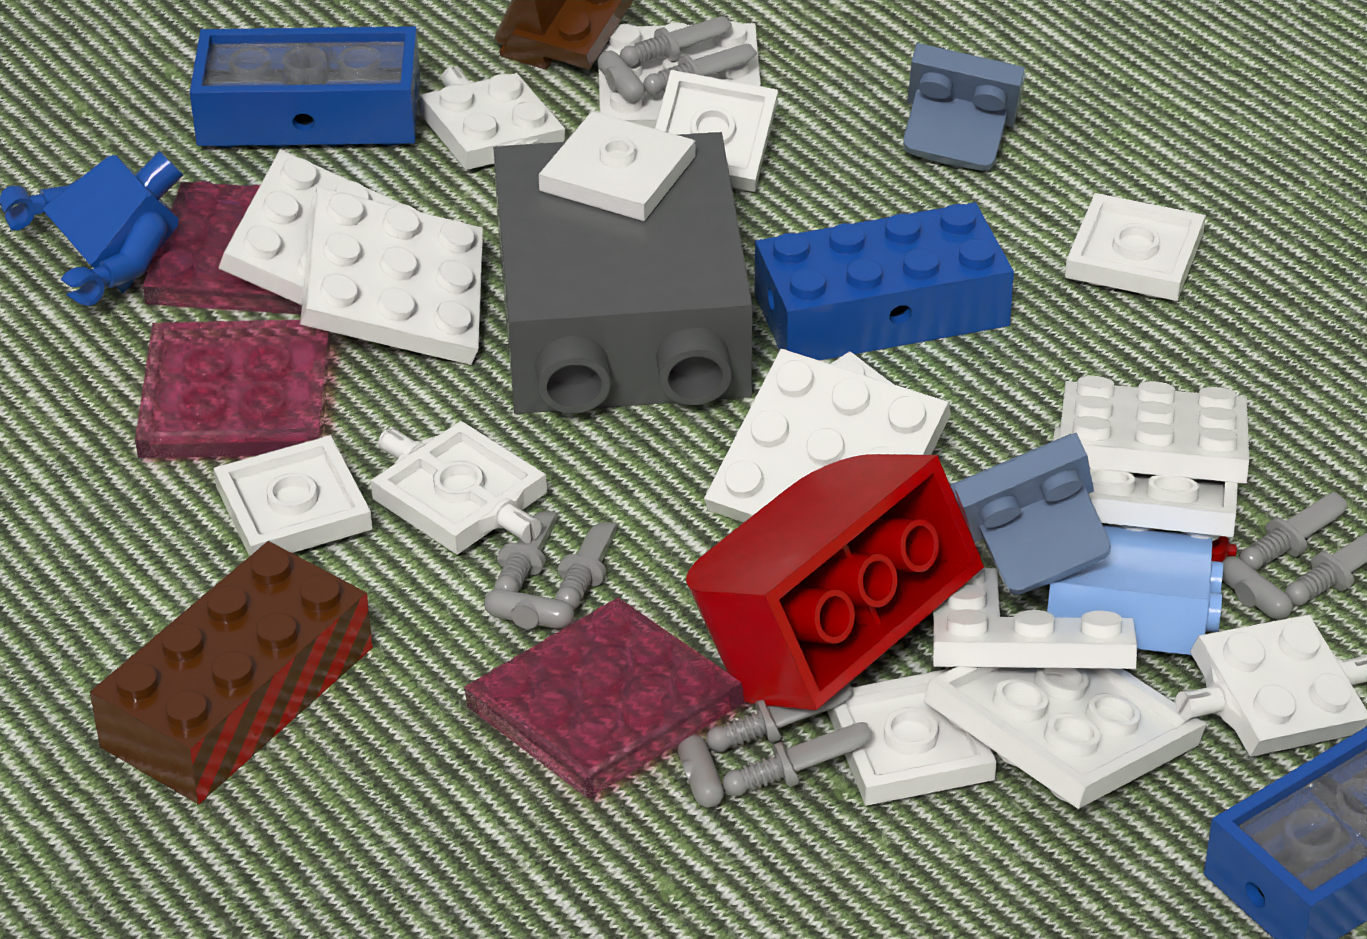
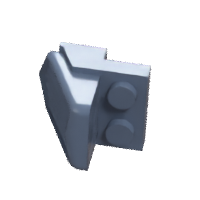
[903,43,1025,171]
[950,432,1111,595]

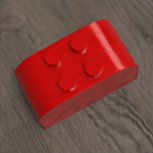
[686,454,984,710]

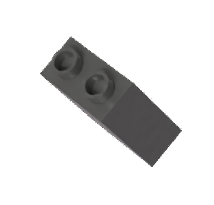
[493,132,752,414]

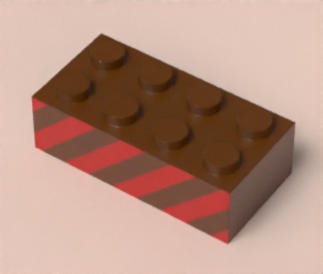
[90,541,373,805]

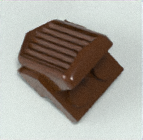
[495,0,634,70]

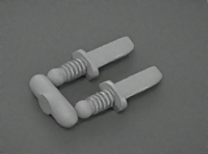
[597,16,757,103]
[1222,492,1367,620]
[484,511,618,629]
[678,683,872,808]

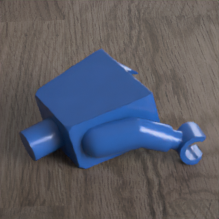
[0,151,184,306]

